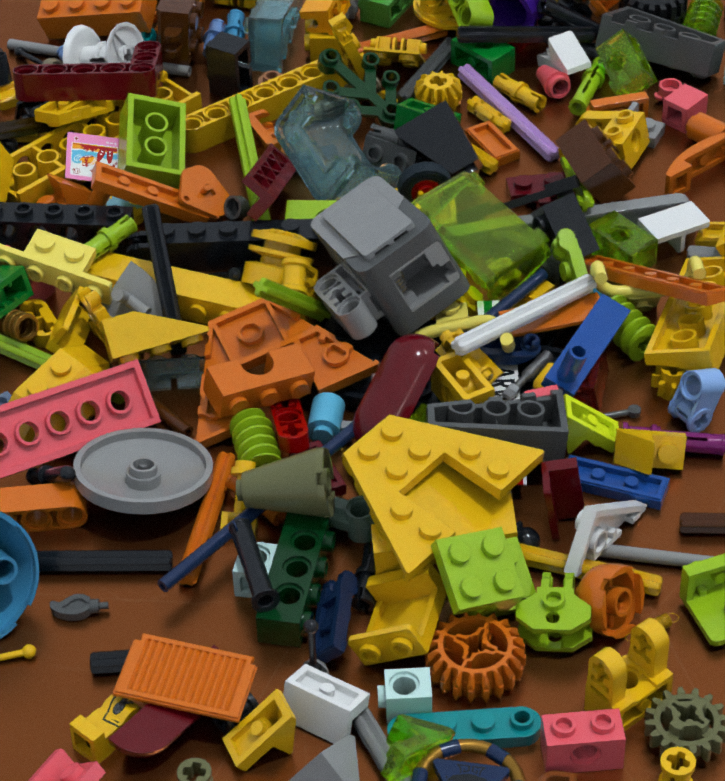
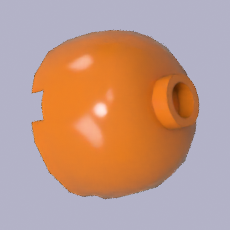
[575,563,645,639]

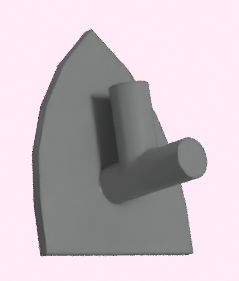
[102,261,163,317]

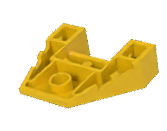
[371,462,518,575]

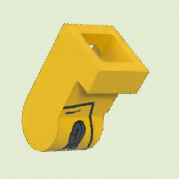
[69,695,142,764]

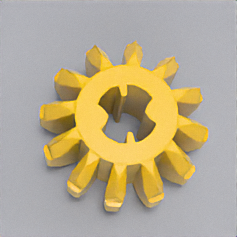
[414,70,462,111]

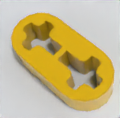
[19,299,57,348]

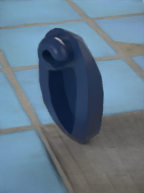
[480,333,541,365]

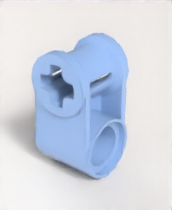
[668,368,725,433]

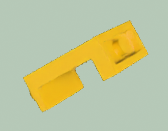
[347,562,447,666]

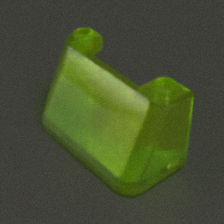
[411,171,552,300]

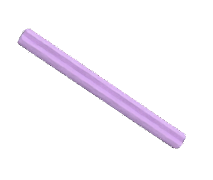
[458,64,560,162]

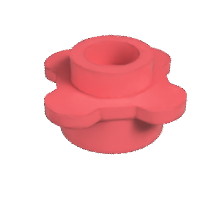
[654,78,682,101]

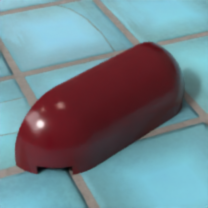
[353,334,439,442]
[108,645,219,758]

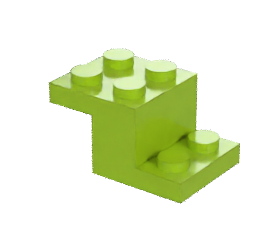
[431,527,536,617]

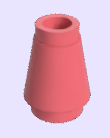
[536,65,571,99]

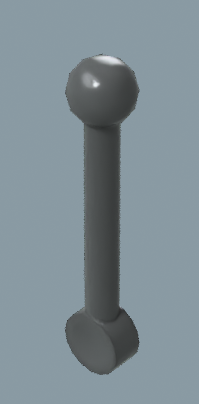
[603,404,641,418]

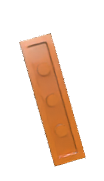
[86,161,209,223]

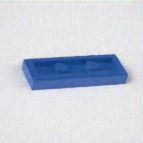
[568,455,670,510]

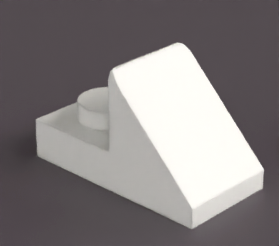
[537,31,592,75]

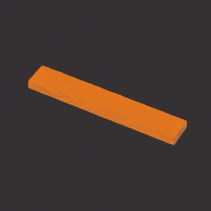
[584,255,725,306]

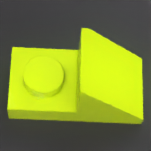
[563,393,619,454]

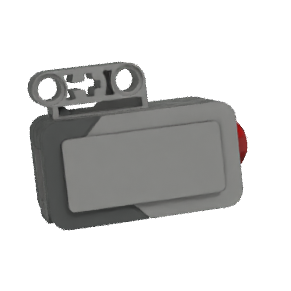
[311,176,470,340]

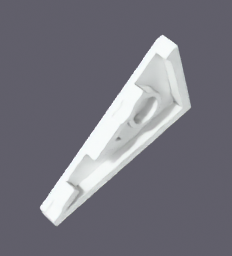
[563,500,647,577]

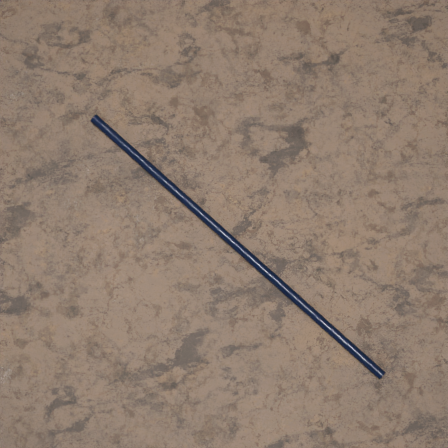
[157,268,548,592]

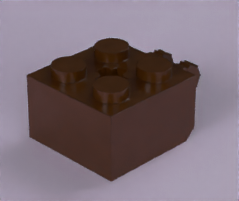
[156,0,204,65]
[555,119,636,204]

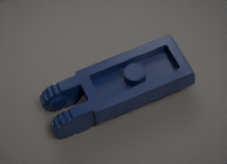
[315,570,358,664]

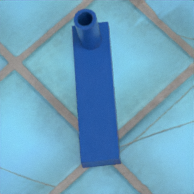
[541,294,631,397]

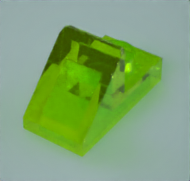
[381,714,456,781]

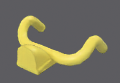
[590,256,706,312]
[413,302,515,353]

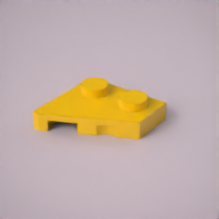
[34,100,115,127]

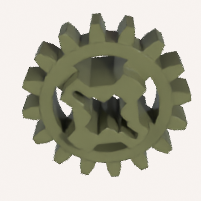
[644,687,725,762]

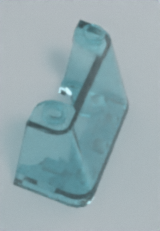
[274,84,402,200]

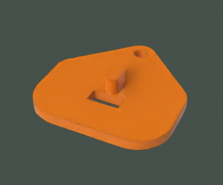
[179,165,230,219]

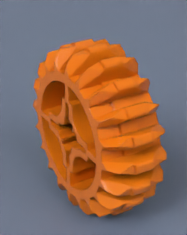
[425,612,526,704]

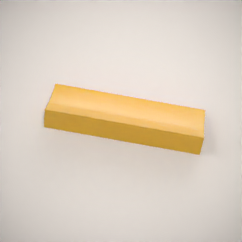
[644,256,725,370]

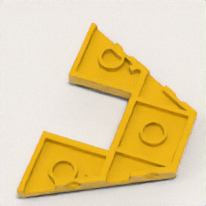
[342,415,545,583]

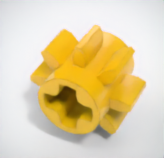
[651,365,687,401]

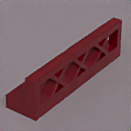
[241,143,298,221]

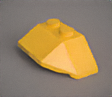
[0,345,110,442]

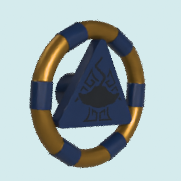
[411,739,526,781]

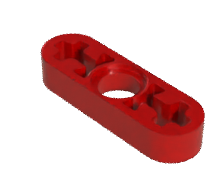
[269,398,310,453]

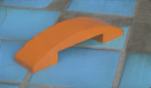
[664,132,725,195]

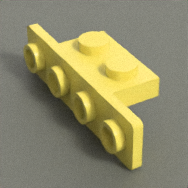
[0,228,113,305]

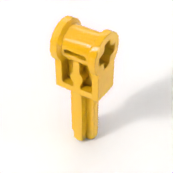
[281,257,321,301]

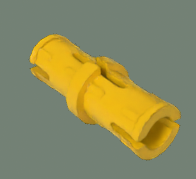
[493,73,547,113]

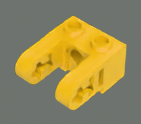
[558,109,650,170]
[584,618,674,731]

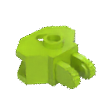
[515,572,593,652]

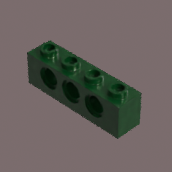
[256,513,336,648]

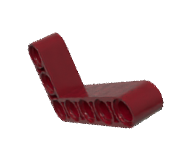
[13,41,163,102]

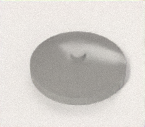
[73,428,213,514]

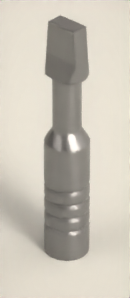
[502,350,554,400]

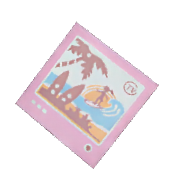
[65,132,119,181]

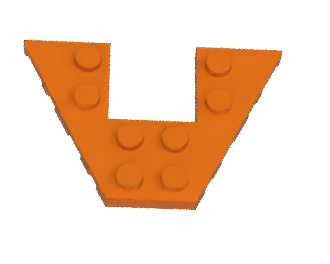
[194,298,379,448]

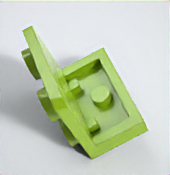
[679,553,725,646]

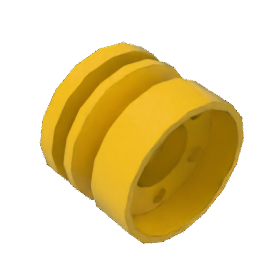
[241,228,318,285]

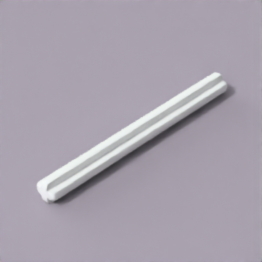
[451,274,597,356]

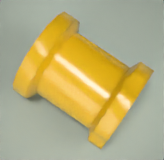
[658,746,696,781]

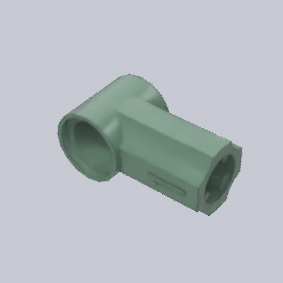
[330,496,374,543]

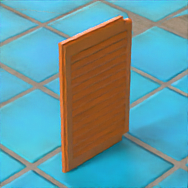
[112,633,258,723]

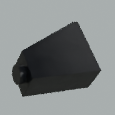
[394,100,484,182]

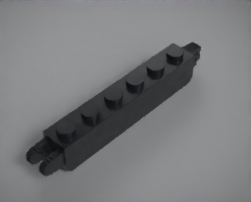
[126,218,335,271]

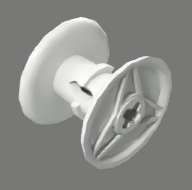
[62,21,144,64]

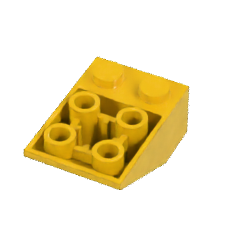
[99,311,209,365]

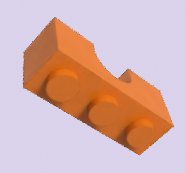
[203,343,315,418]

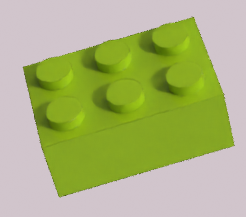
[118,93,186,189]

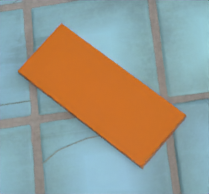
[498,292,600,337]

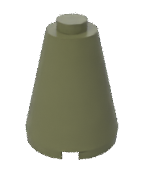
[236,447,335,518]

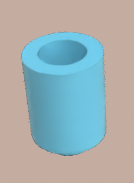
[307,392,345,444]

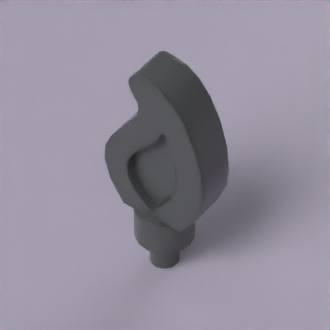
[50,594,109,621]

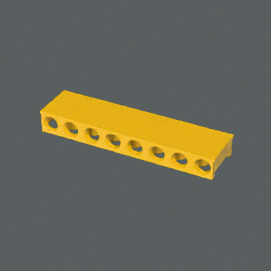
[6,70,202,203]

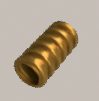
[0,309,39,342]

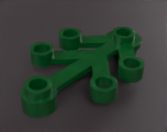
[317,48,400,129]

